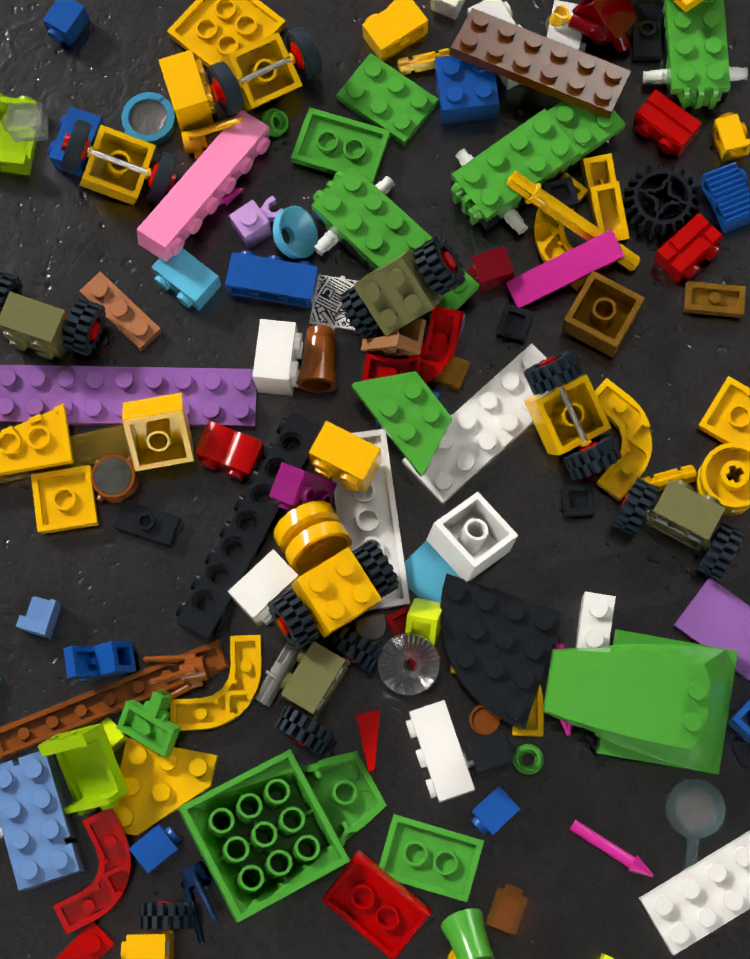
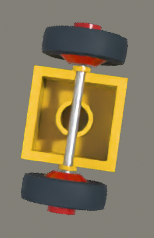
[207,26,322,115]
[60,119,177,206]

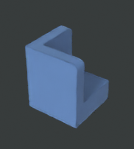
[16,596,62,639]

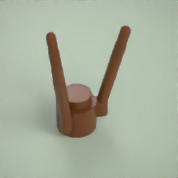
[143,653,209,699]

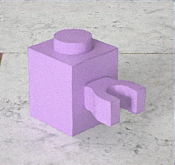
[229,195,283,250]

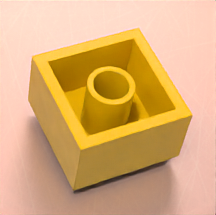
[158,50,217,133]
[122,393,194,471]
[309,421,382,493]

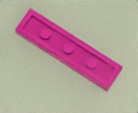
[506,229,625,308]

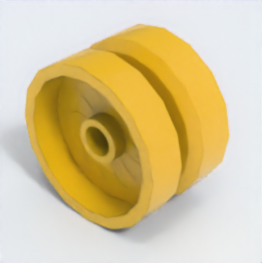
[695,442,750,516]
[274,501,352,576]

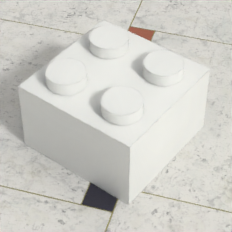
[253,319,304,396]
[426,492,518,582]
[228,549,299,627]

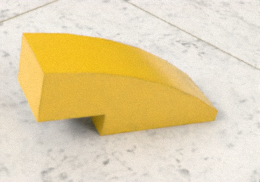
[580,153,630,241]

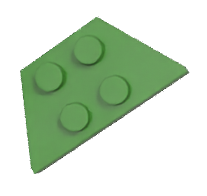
[351,371,452,477]

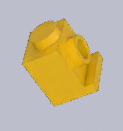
[711,112,750,162]

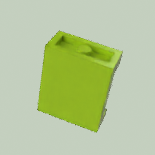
[0,94,42,175]
[38,723,129,816]

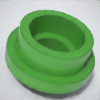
[261,108,289,137]
[513,744,544,775]

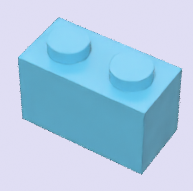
[151,248,221,311]

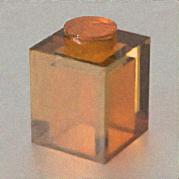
[484,884,528,935]

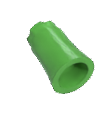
[441,908,495,959]

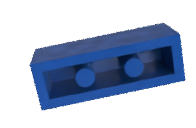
[225,251,319,309]

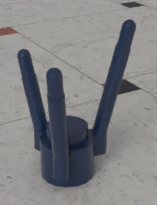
[180,861,220,944]

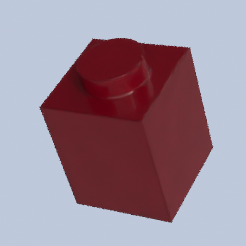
[467,246,514,292]

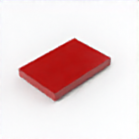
[321,850,433,959]

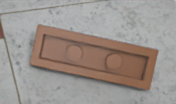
[80,271,162,352]

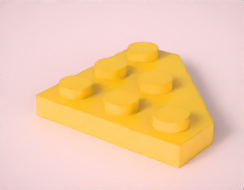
[113,738,218,836]

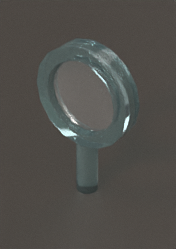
[665,779,726,869]

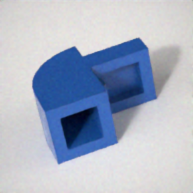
[63,641,137,681]

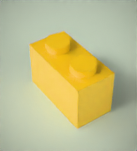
[362,0,428,62]

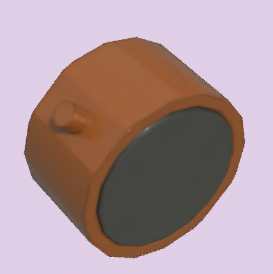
[91,454,139,503]

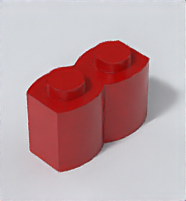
[194,421,265,481]

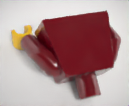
[549,0,637,53]

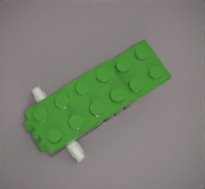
[643,0,748,113]
[450,101,626,235]
[311,165,479,321]

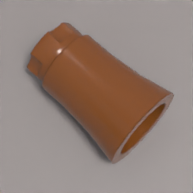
[296,325,337,393]

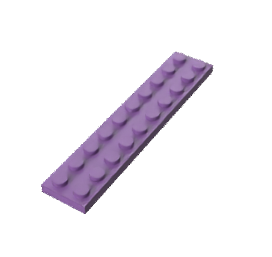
[0,365,258,429]

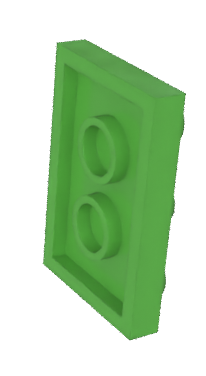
[336,53,439,146]
[291,107,391,184]
[379,814,484,902]

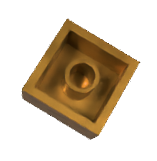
[562,270,645,358]

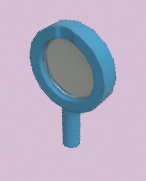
[121,92,176,145]

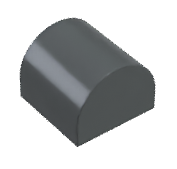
[354,612,387,644]

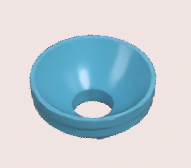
[273,206,318,259]

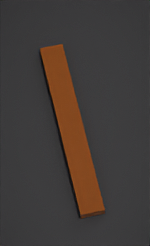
[0,639,230,761]

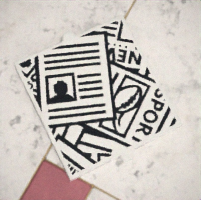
[309,275,358,331]

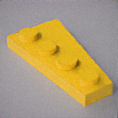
[0,403,74,476]

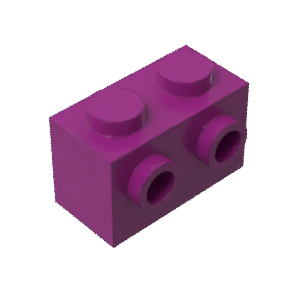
[269,462,337,511]

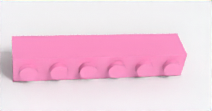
[137,110,270,263]

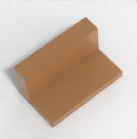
[361,318,426,358]

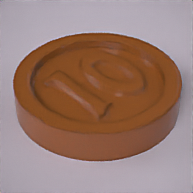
[469,705,500,735]

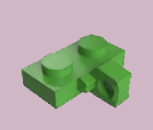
[117,689,181,757]

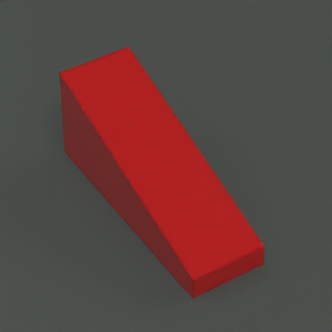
[356,709,380,773]

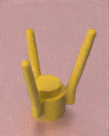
[182,116,243,159]

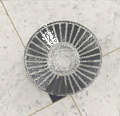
[378,633,440,695]

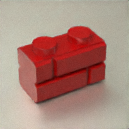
[633,89,702,157]
[654,214,723,283]

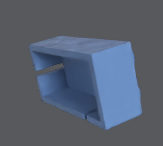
[0,751,86,891]

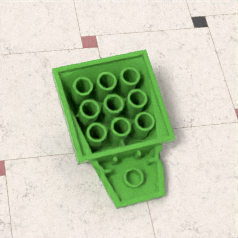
[542,630,738,774]
[178,749,387,923]

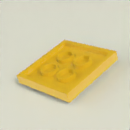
[167,0,286,67]

